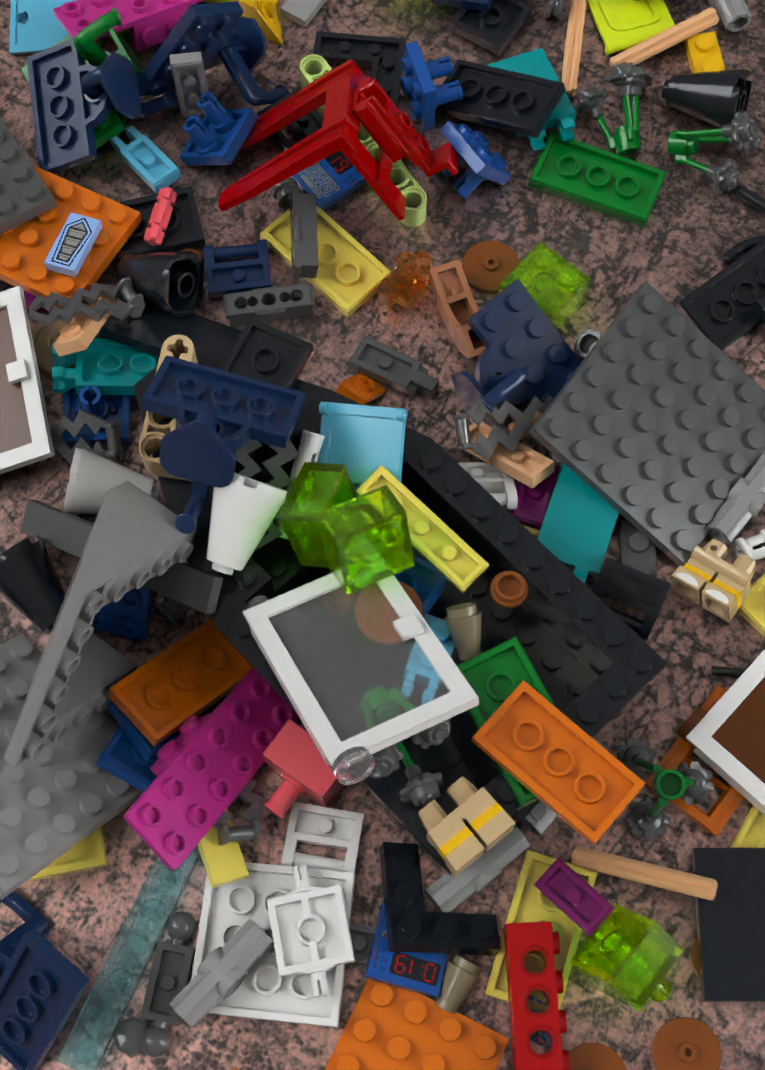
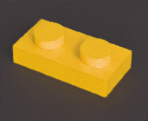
[684,31,726,73]

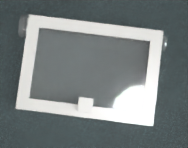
[242,553,479,785]

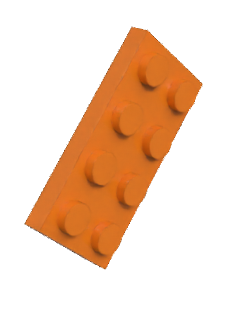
[107,618,252,747]
[472,680,646,846]

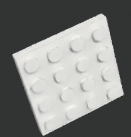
[191,862,356,1028]

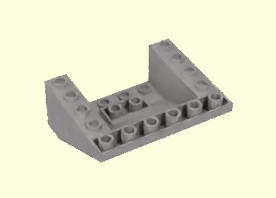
[4,481,197,767]

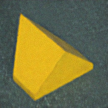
[229,0,284,46]

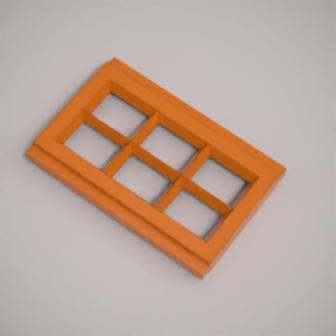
[645,684,745,837]

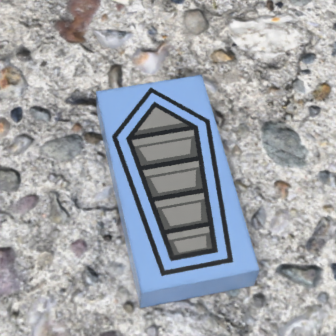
[44,212,102,278]

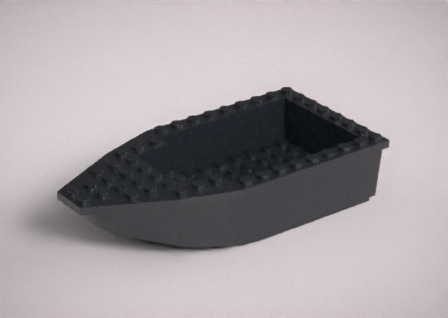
[133,345,668,876]

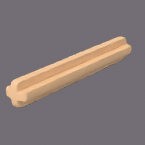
[561,0,587,98]
[610,8,719,68]
[571,846,718,900]

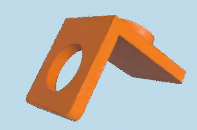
[336,373,386,405]

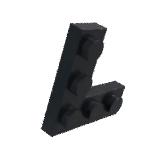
[313,31,406,108]
[379,842,501,956]

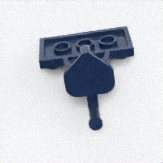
[138,1,290,106]
[26,37,178,174]
[452,279,581,427]
[141,355,306,534]
[0,890,90,1070]

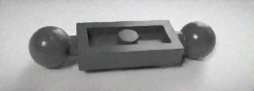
[140,911,196,1057]

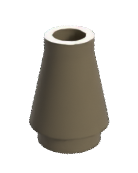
[444,602,482,660]
[436,954,482,1014]

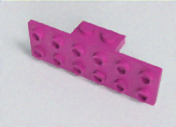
[53,0,205,52]
[124,667,300,870]

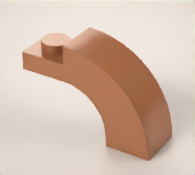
[427,259,486,358]

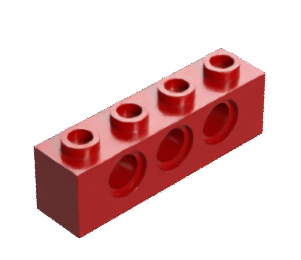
[503,921,570,1070]

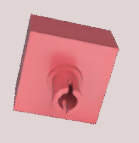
[262,719,352,820]

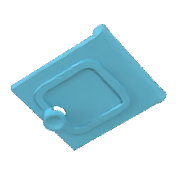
[9,0,76,55]
[315,402,407,507]

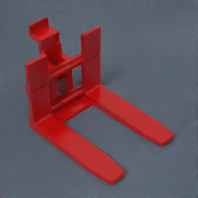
[218,59,459,221]

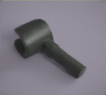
[711,662,753,678]

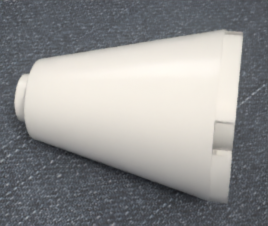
[63,448,159,515]
[206,473,288,575]

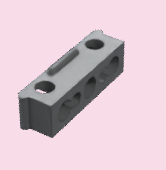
[290,190,318,280]
[223,283,315,327]

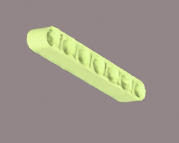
[300,54,427,227]

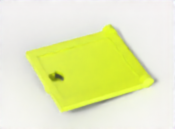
[587,0,675,55]

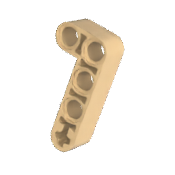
[139,335,198,481]

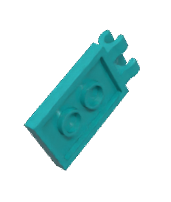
[486,48,576,151]
[52,338,159,395]
[537,463,619,584]

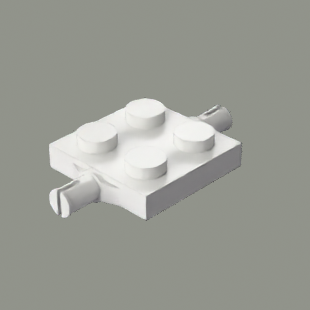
[266,865,356,998]

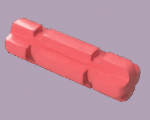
[144,187,177,246]

